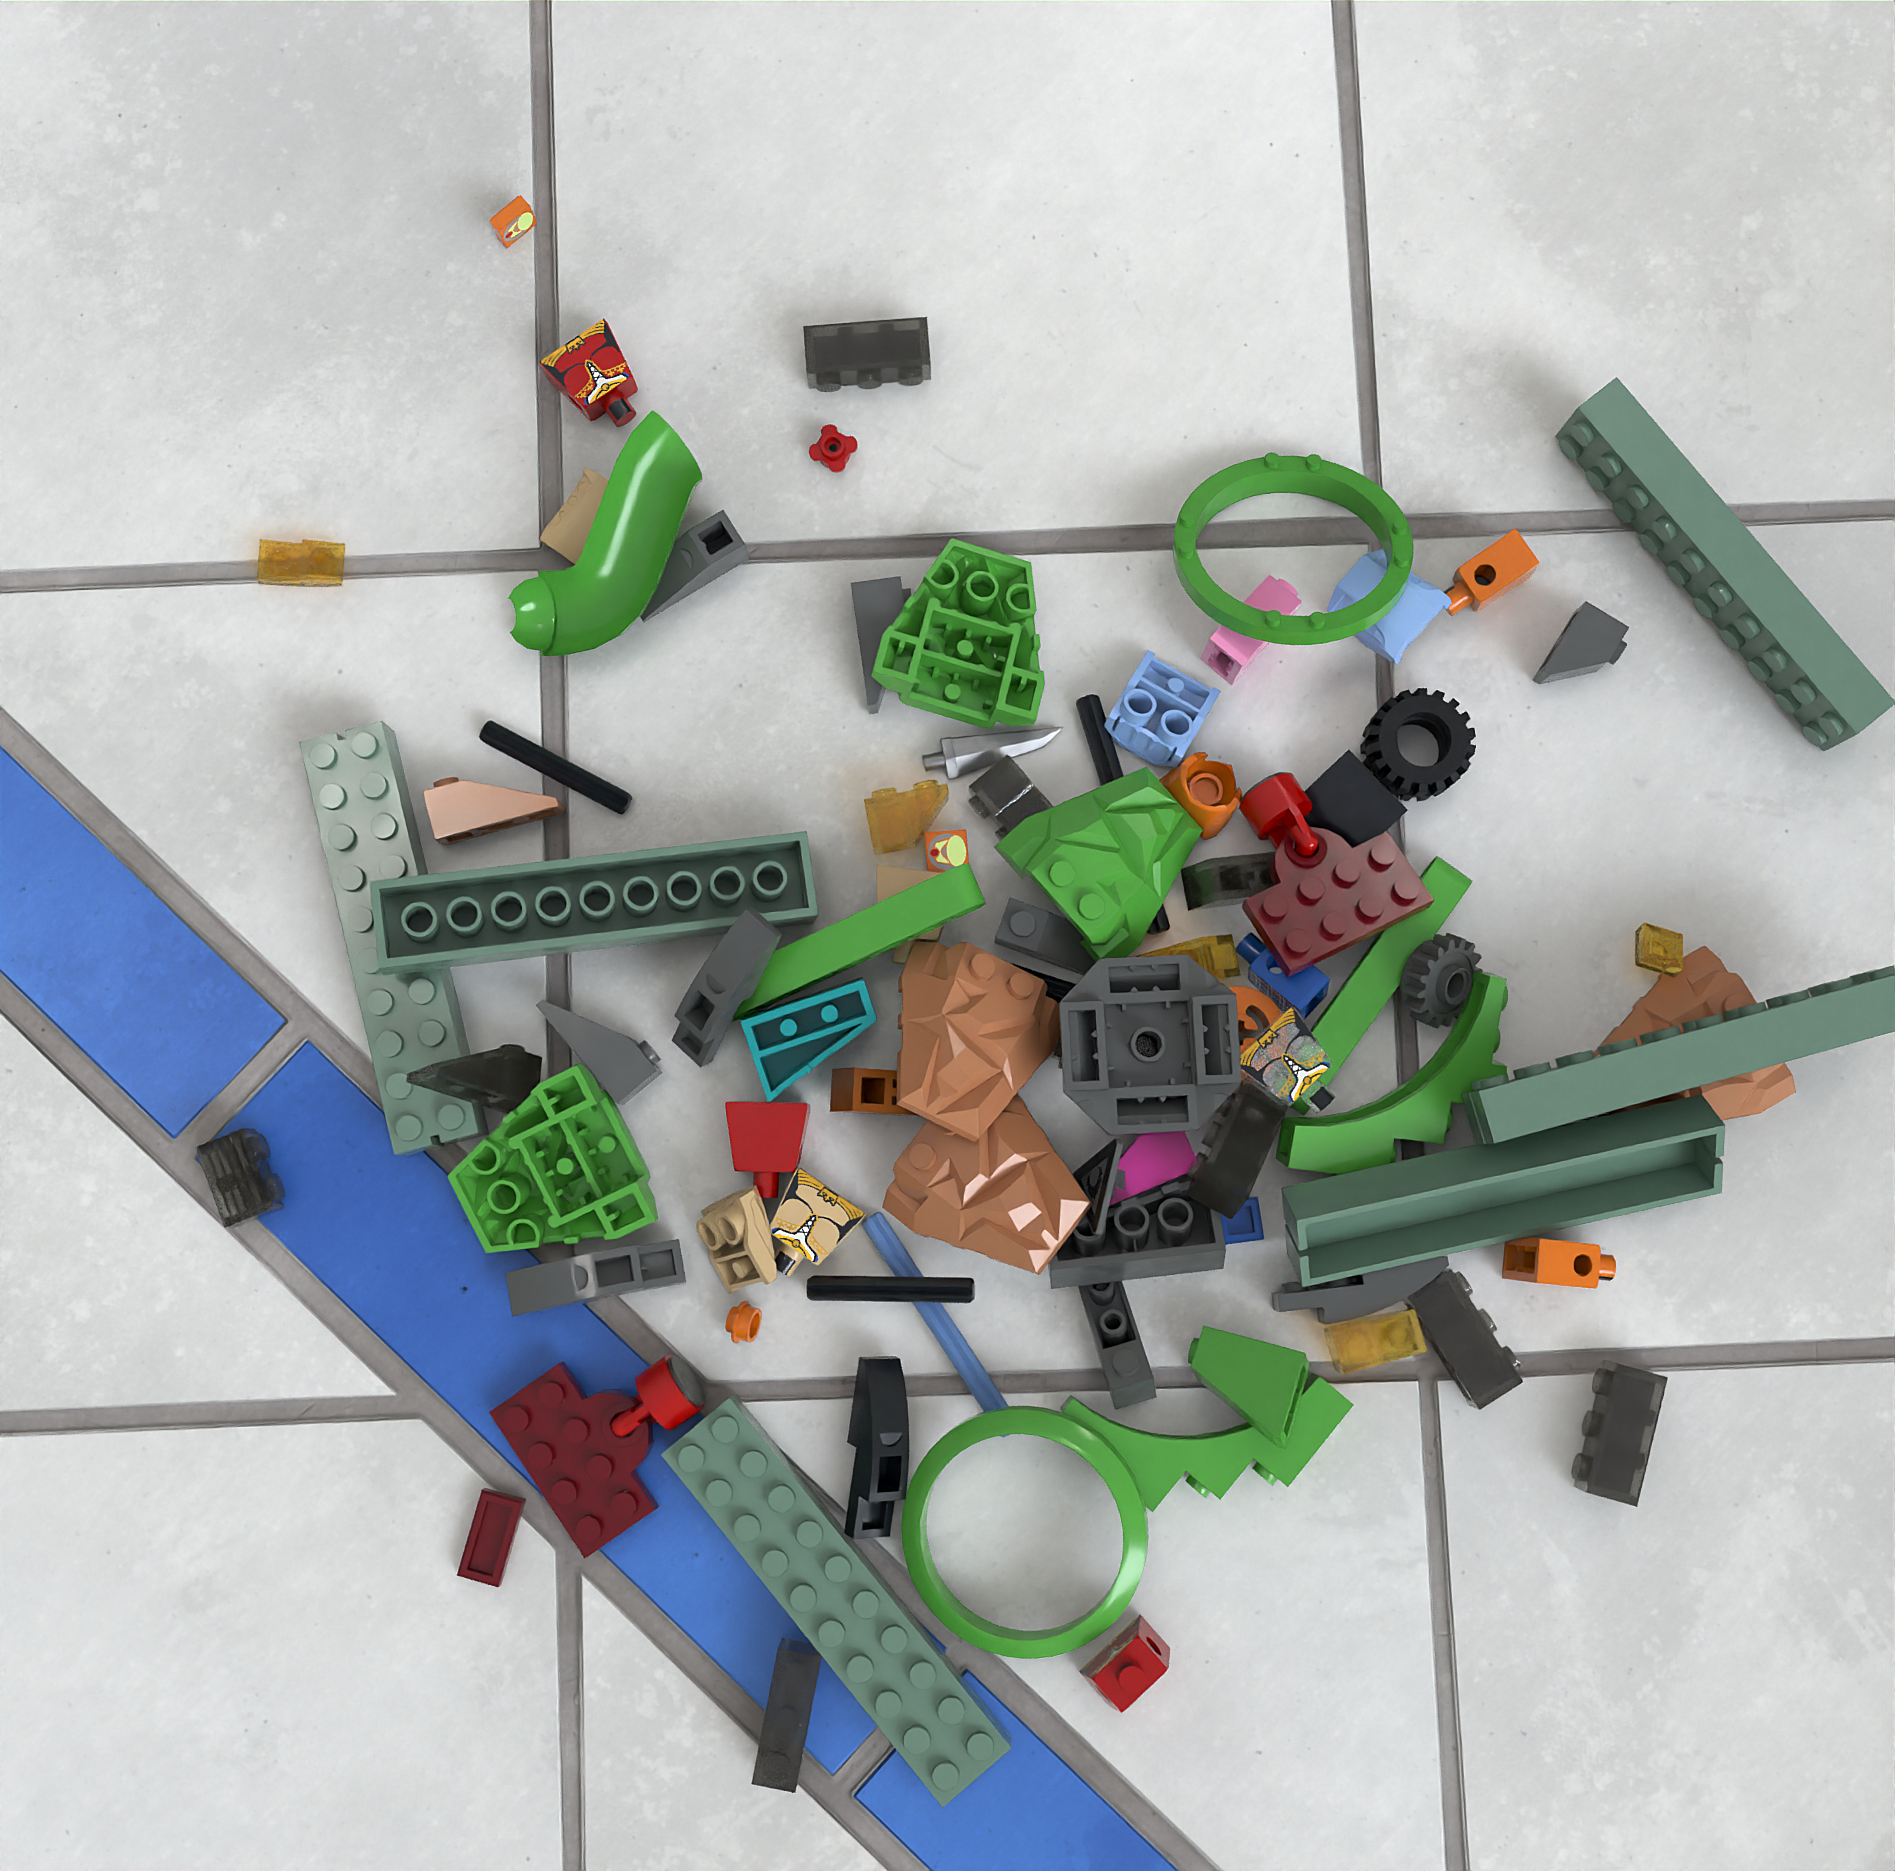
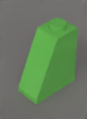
[1188,1325,1310,1449]

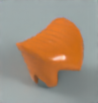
[1159,752,1242,840]

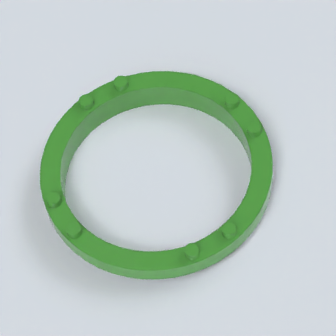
[1173,452,1414,645]
[901,1406,1149,1659]

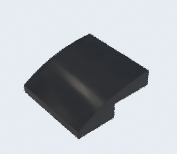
[1304,750,1408,848]

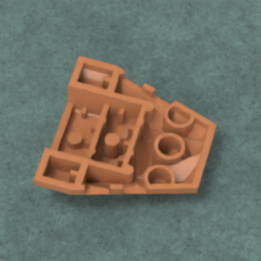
[896,942,1060,1142]
[1593,946,1796,1121]
[882,1094,1093,1275]

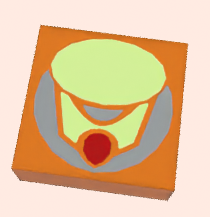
[489,195,537,249]
[924,829,969,873]

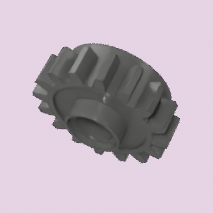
[1401,933,1483,1029]

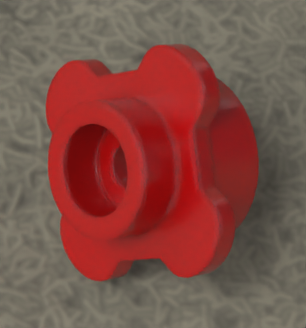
[809,424,858,473]

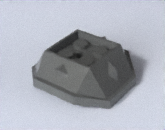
[1058,955,1242,1135]

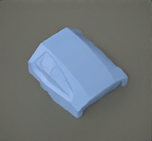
[1327,549,1452,665]
[1104,650,1221,767]

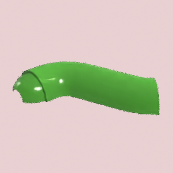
[508,410,702,656]

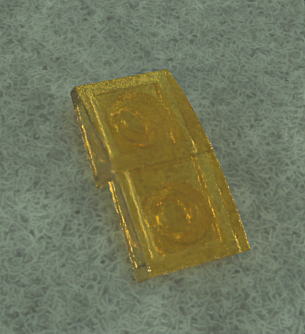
[257,539,345,587]

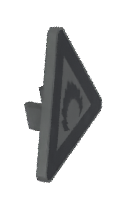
[1073,1138,1125,1235]

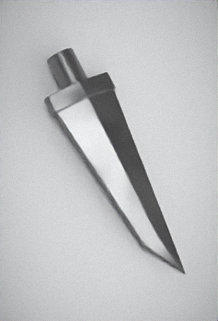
[922,727,1064,780]

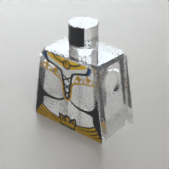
[1240,1006,1335,1114]

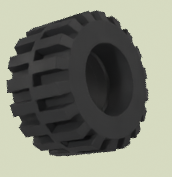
[1360,688,1476,801]

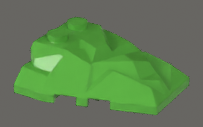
[871,538,1045,728]
[994,767,1203,962]
[447,1063,658,1253]

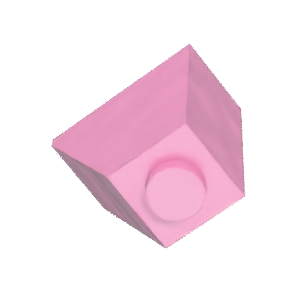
[1200,575,1302,685]

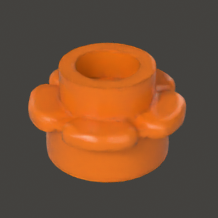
[725,1301,762,1343]

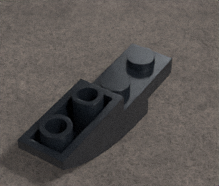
[844,1356,909,1539]

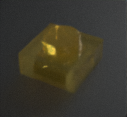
[1635,922,1683,977]

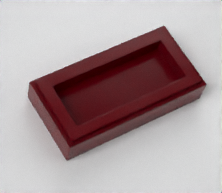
[457,1488,526,1587]

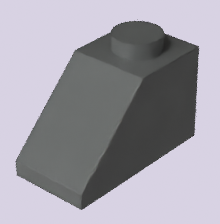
[1533,601,1629,684]

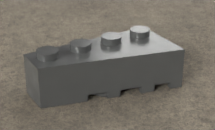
[1048,1169,1226,1289]

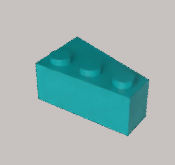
[740,977,877,1103]

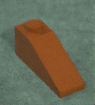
[830,1067,922,1117]

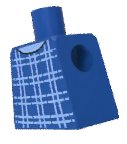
[1235,932,1330,1021]

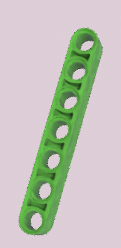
[1268,856,1472,1116]
[731,863,986,1022]

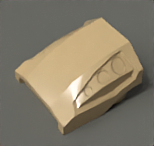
[539,468,609,565]
[696,1185,777,1294]

